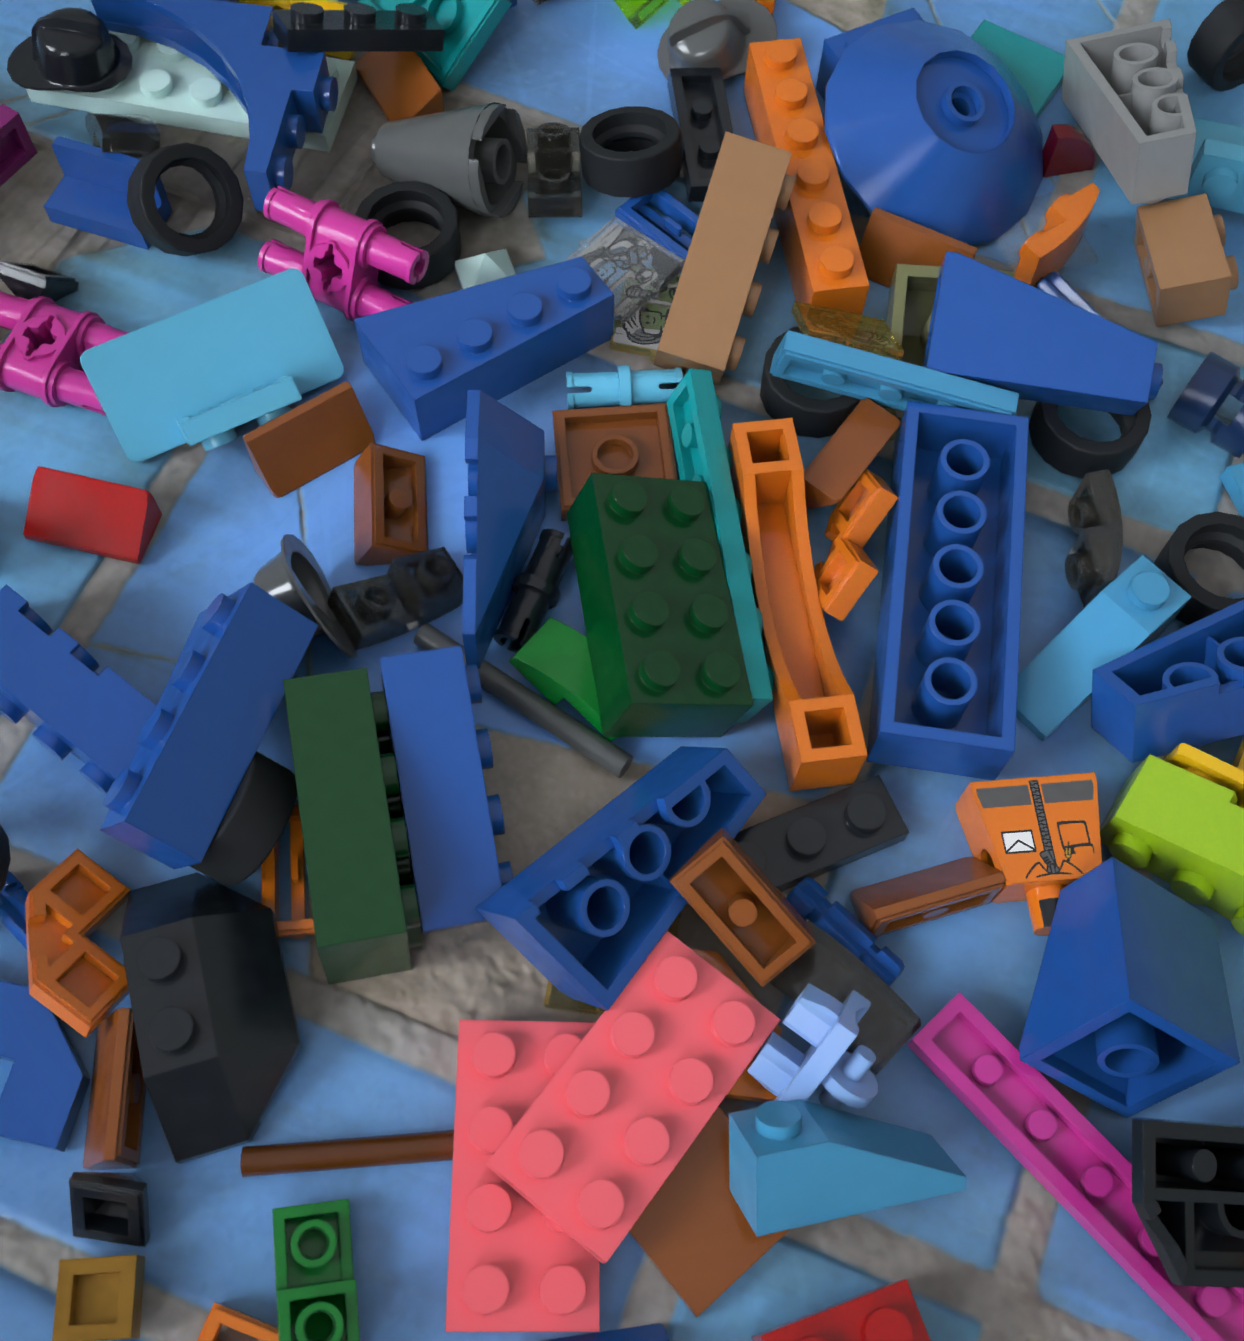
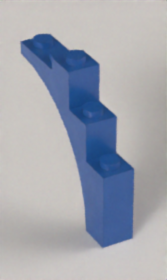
[91,0,338,211]

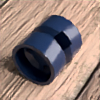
[1167,352,1244,458]

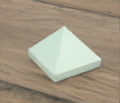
[454,249,516,289]

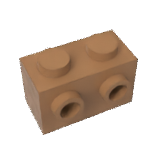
[1134,193,1239,327]

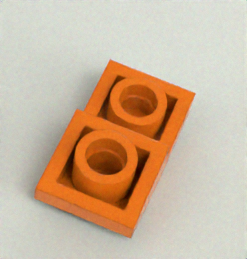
[1014,183,1100,287]

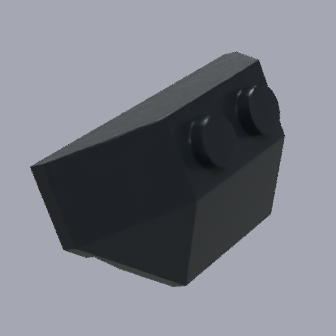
[120,872,302,1164]
[1132,1117,1244,1288]

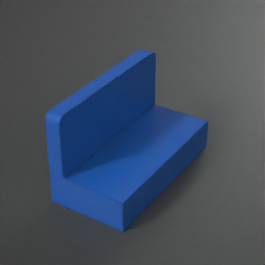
[44,136,173,250]

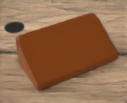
[355,51,444,122]
[859,207,978,288]
[243,381,375,498]
[804,398,900,510]
[354,442,428,566]
[670,827,816,987]
[850,857,1006,937]
[83,1008,146,1170]

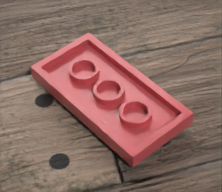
[486,931,781,1264]
[445,1019,600,1332]

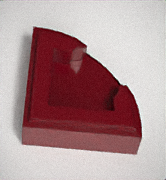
[1043,124,1095,178]

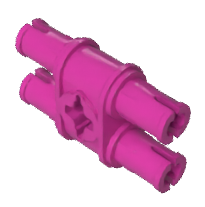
[258,186,429,322]
[0,291,129,417]

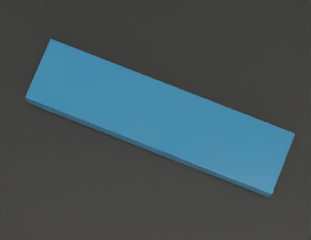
[770,330,1019,415]

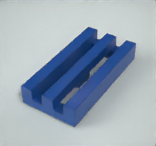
[615,189,699,273]

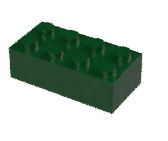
[567,473,753,737]
[283,668,422,985]

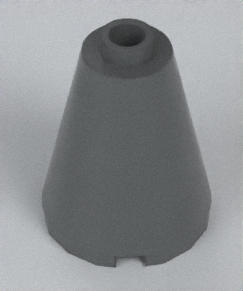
[371,102,527,218]

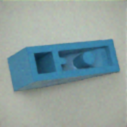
[1016,555,1191,741]
[729,1099,967,1237]

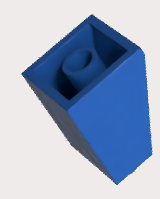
[1019,857,1240,1118]

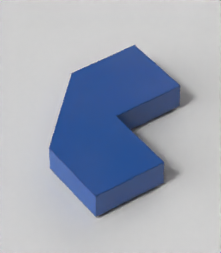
[0,980,91,1152]

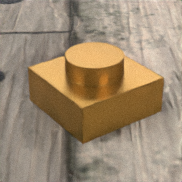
[52,1255,145,1341]

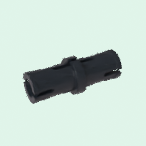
[493,529,573,653]

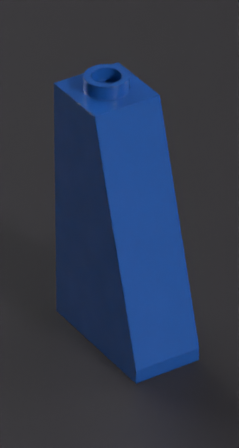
[922,251,1163,416]

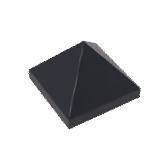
[0,261,79,302]
[69,1172,150,1247]

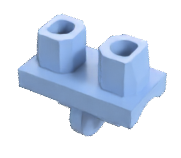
[747,983,878,1109]

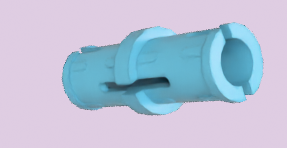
[566,365,683,410]

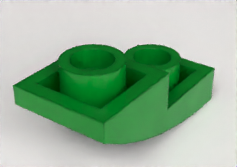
[509,617,617,742]
[272,1199,360,1341]

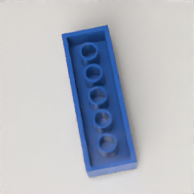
[866,401,1029,780]

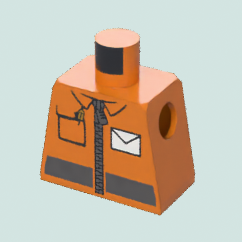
[955,772,1102,936]

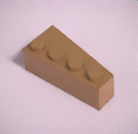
[653,131,796,385]

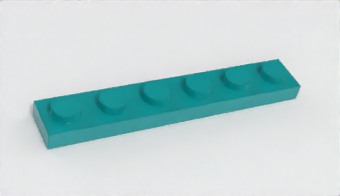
[666,368,774,724]

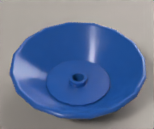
[824,20,1043,245]

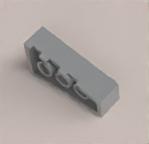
[1061,19,1197,205]

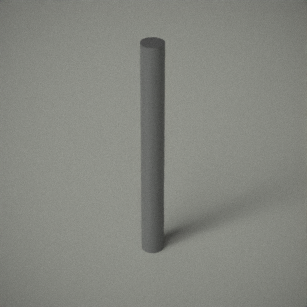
[414,623,633,778]

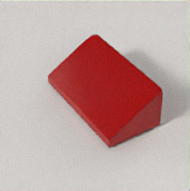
[23,466,162,565]

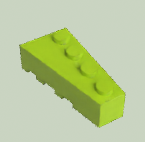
[1100,754,1244,936]

